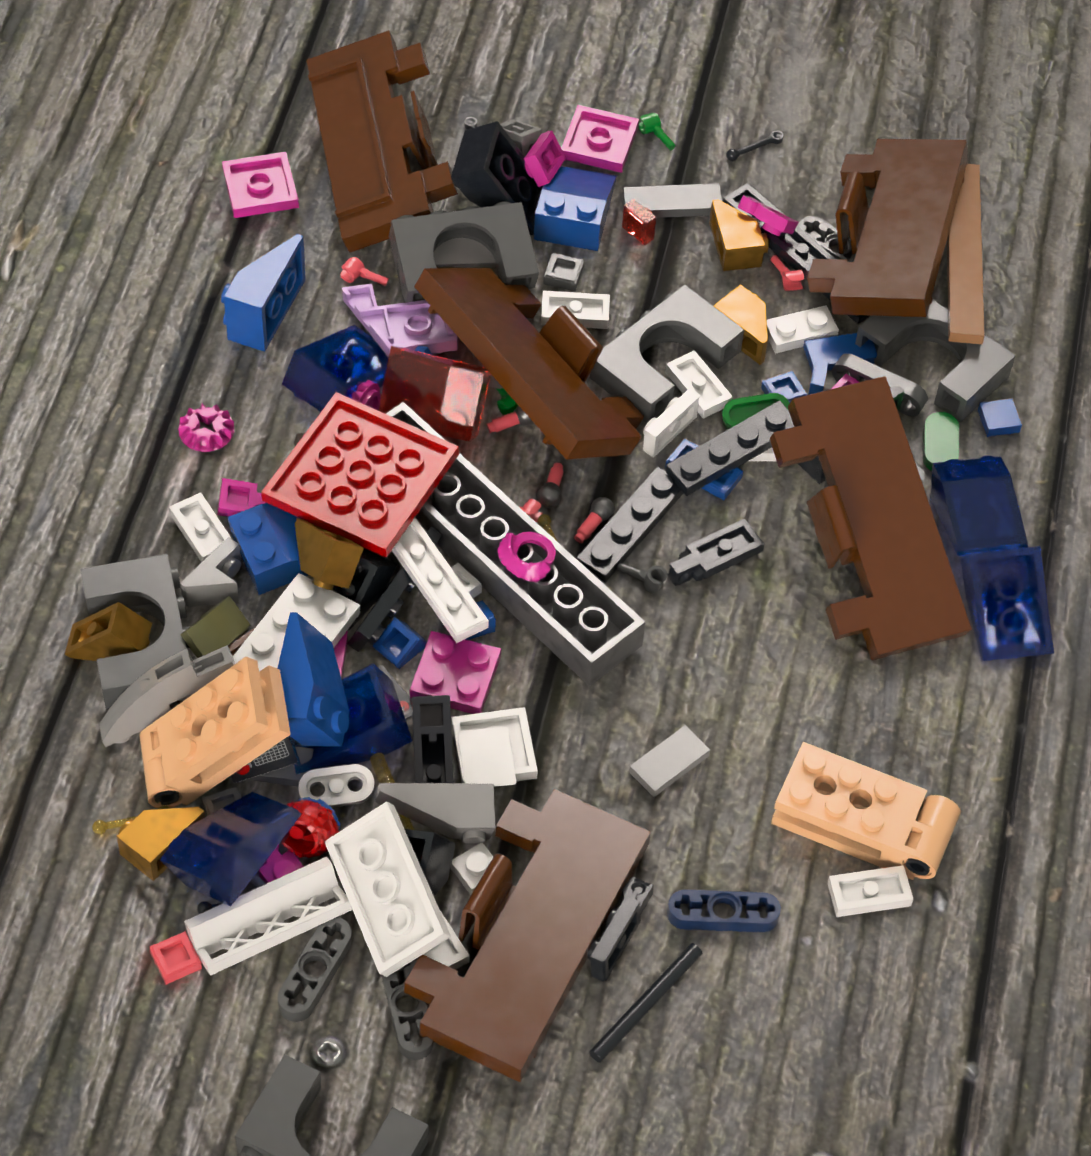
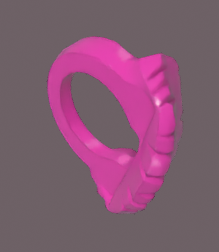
[498,532,556,582]

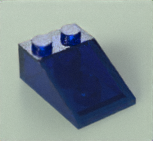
[282,325,405,413]
[930,456,1028,556]
[961,546,1054,662]
[288,663,413,775]
[160,792,301,907]

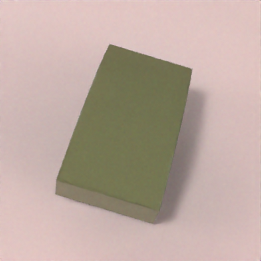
[180,596,250,658]

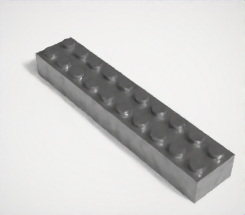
[386,402,645,686]

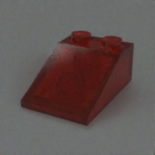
[378,345,491,442]

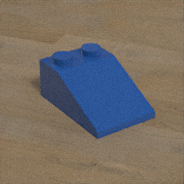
[534,166,617,251]
[221,234,306,352]
[228,503,308,595]
[277,612,349,747]

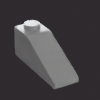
[375,783,495,844]

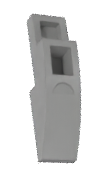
[99,645,235,747]

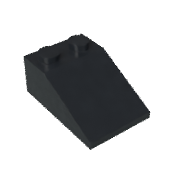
[451,121,544,235]

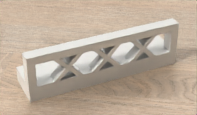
[184,856,352,976]

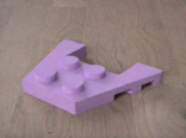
[342,284,460,359]

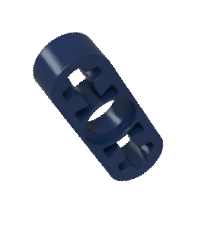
[667,889,781,932]

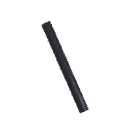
[589,943,702,1063]

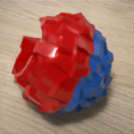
[281,797,340,858]

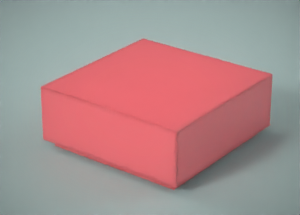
[149,931,202,985]

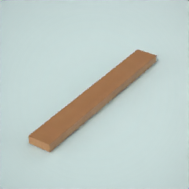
[947,164,984,345]

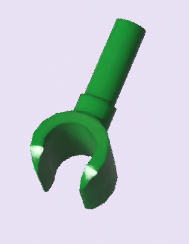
[638,113,676,151]
[496,388,519,415]

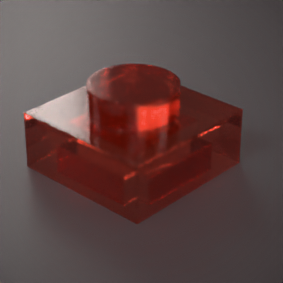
[622,199,656,245]

